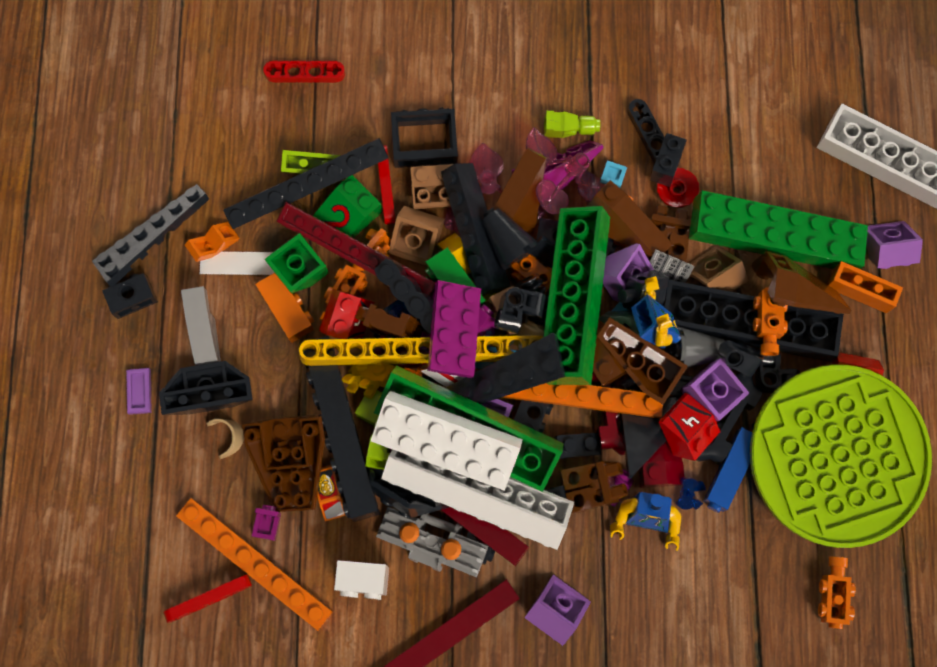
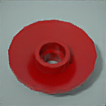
[657,168,699,208]

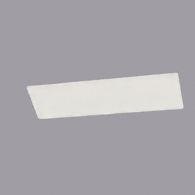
[200,252,275,275]

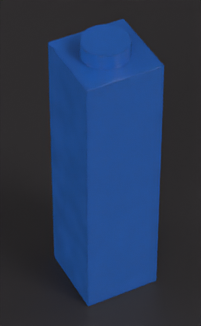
[703,427,752,513]

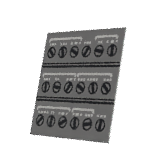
[650,250,694,283]

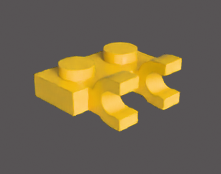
[342,364,395,399]

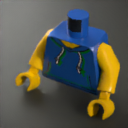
[631,276,682,348]
[610,492,681,551]

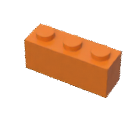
[827,261,903,314]
[255,273,314,343]

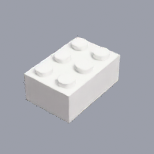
[334,560,389,600]

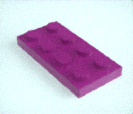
[427,280,481,378]

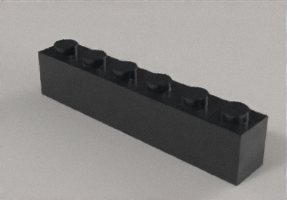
[441,163,511,295]

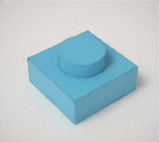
[600,161,627,188]

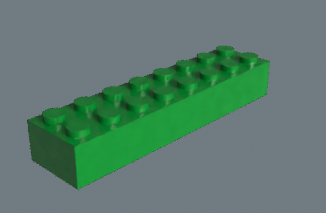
[689,190,868,269]
[544,206,610,385]
[374,365,564,492]

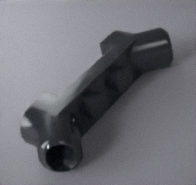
[696,373,764,465]

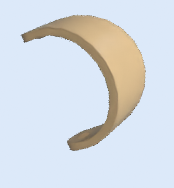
[206,419,244,459]

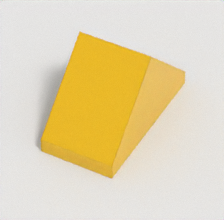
[437,233,471,275]

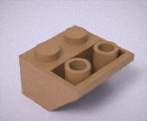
[411,164,453,209]

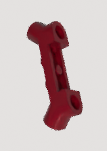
[591,372,625,456]

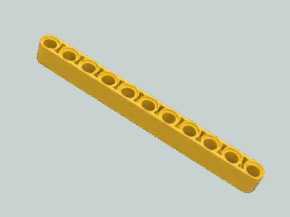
[299,335,543,366]

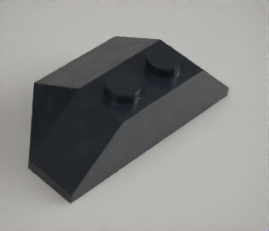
[159,361,253,415]
[367,467,450,518]

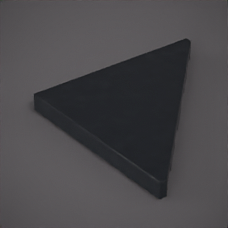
[620,397,681,478]

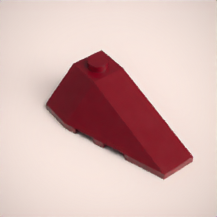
[639,441,686,488]

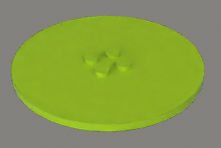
[750,365,932,548]

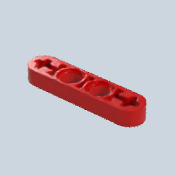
[263,61,345,83]
[378,145,396,225]
[163,575,252,623]

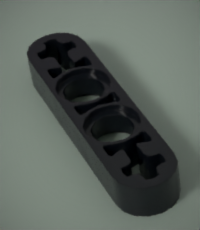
[628,99,665,165]

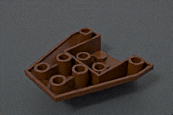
[751,251,851,314]
[242,415,325,512]

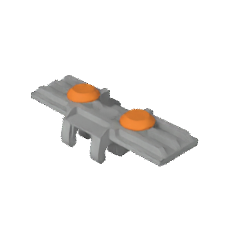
[376,507,489,577]

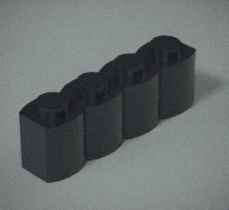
[374,259,434,334]

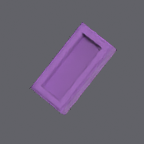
[126,368,152,415]

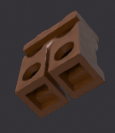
[647,205,691,262]
[355,304,424,338]
[561,461,628,513]

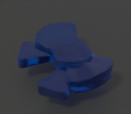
[675,477,706,510]

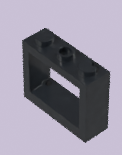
[391,107,458,168]

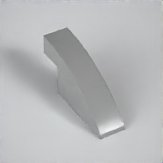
[181,286,221,366]

